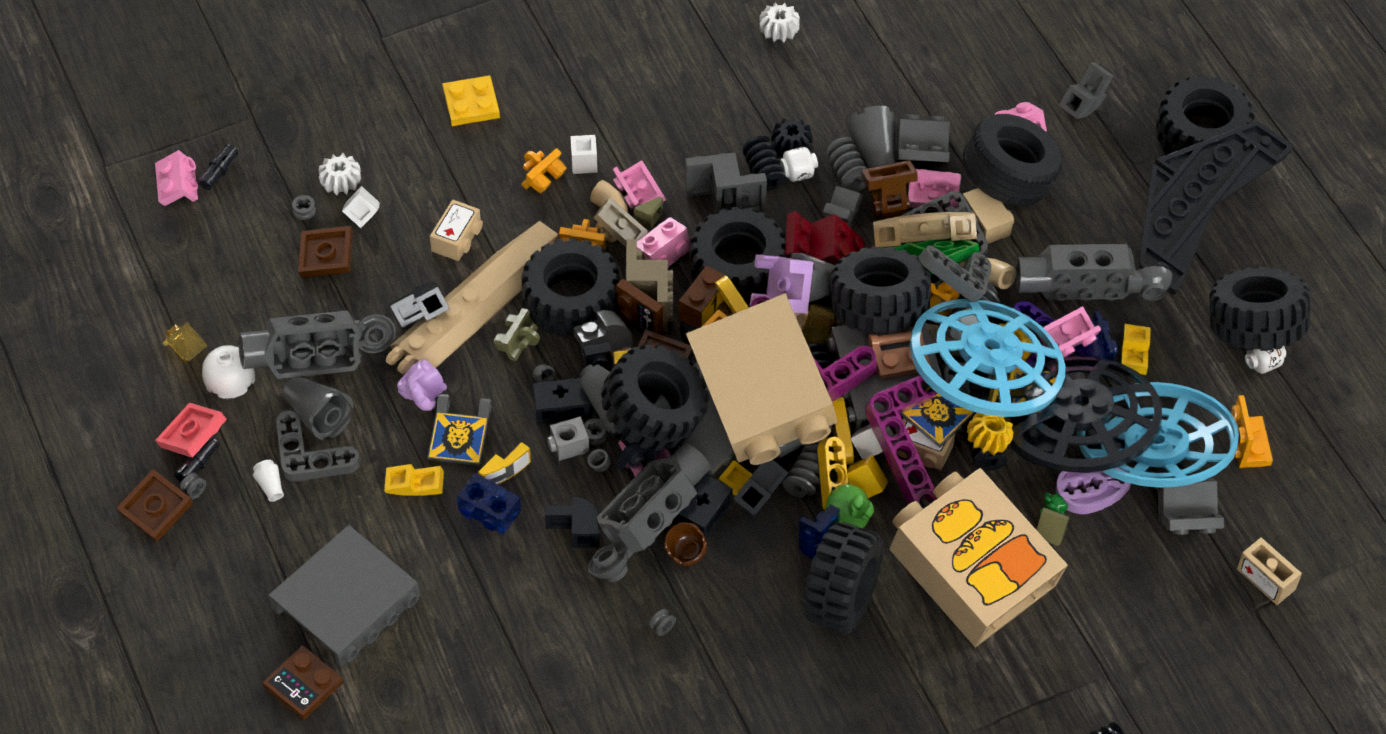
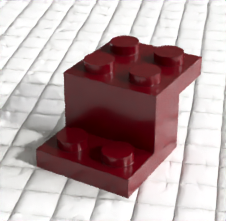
[785,211,865,265]

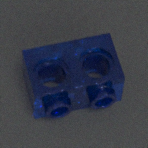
[457,473,521,534]

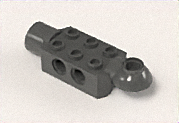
[1016,244,1173,301]
[238,310,396,379]
[588,443,710,582]

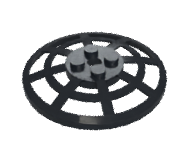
[1004,356,1162,473]

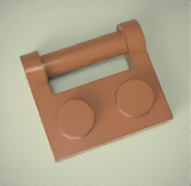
[868,327,931,380]

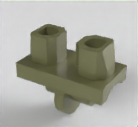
[494,308,540,361]

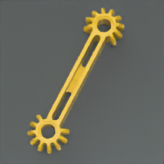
[967,322,1033,455]

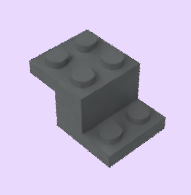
[897,114,950,162]
[685,153,767,215]
[1154,475,1224,535]

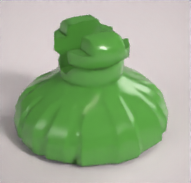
[825,484,874,528]

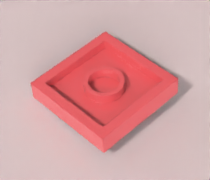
[155,403,227,458]

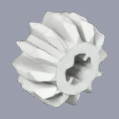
[759,2,800,42]
[318,153,361,196]

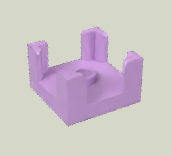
[750,255,814,314]

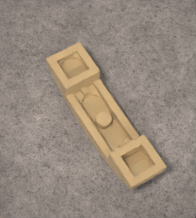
[873,212,977,247]

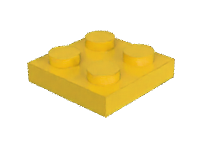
[442,75,500,126]

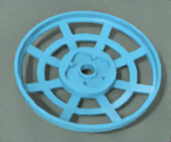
[909,299,1065,417]
[1077,382,1239,487]

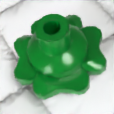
[1040,492,1068,515]

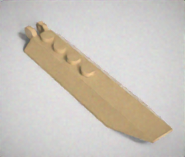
[386,221,558,374]

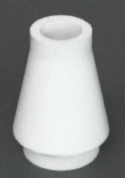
[253,460,284,502]

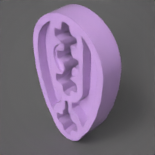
[1055,467,1131,514]

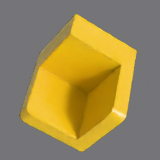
[847,455,888,498]

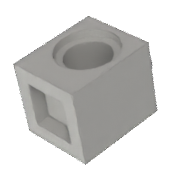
[547,417,589,461]

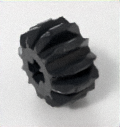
[771,117,813,157]

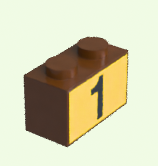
[679,265,729,329]

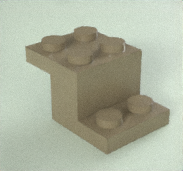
[626,239,673,332]

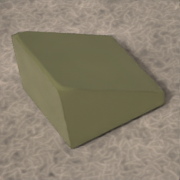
[634,197,663,231]
[1036,508,1069,546]

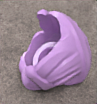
[397,359,447,411]

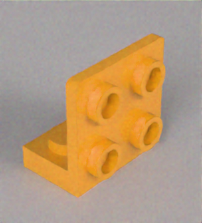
[1228,395,1273,468]

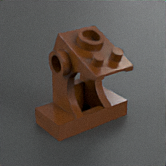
[862,160,918,220]

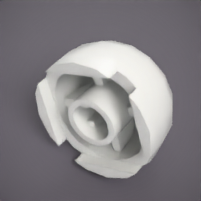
[202,345,255,399]

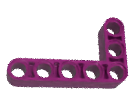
[750,296,877,402]
[865,375,937,509]

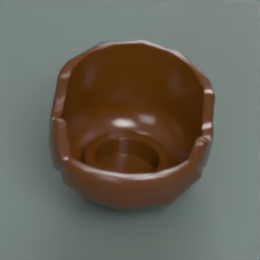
[664,522,707,567]

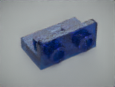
[1075,311,1118,367]
[799,504,840,558]

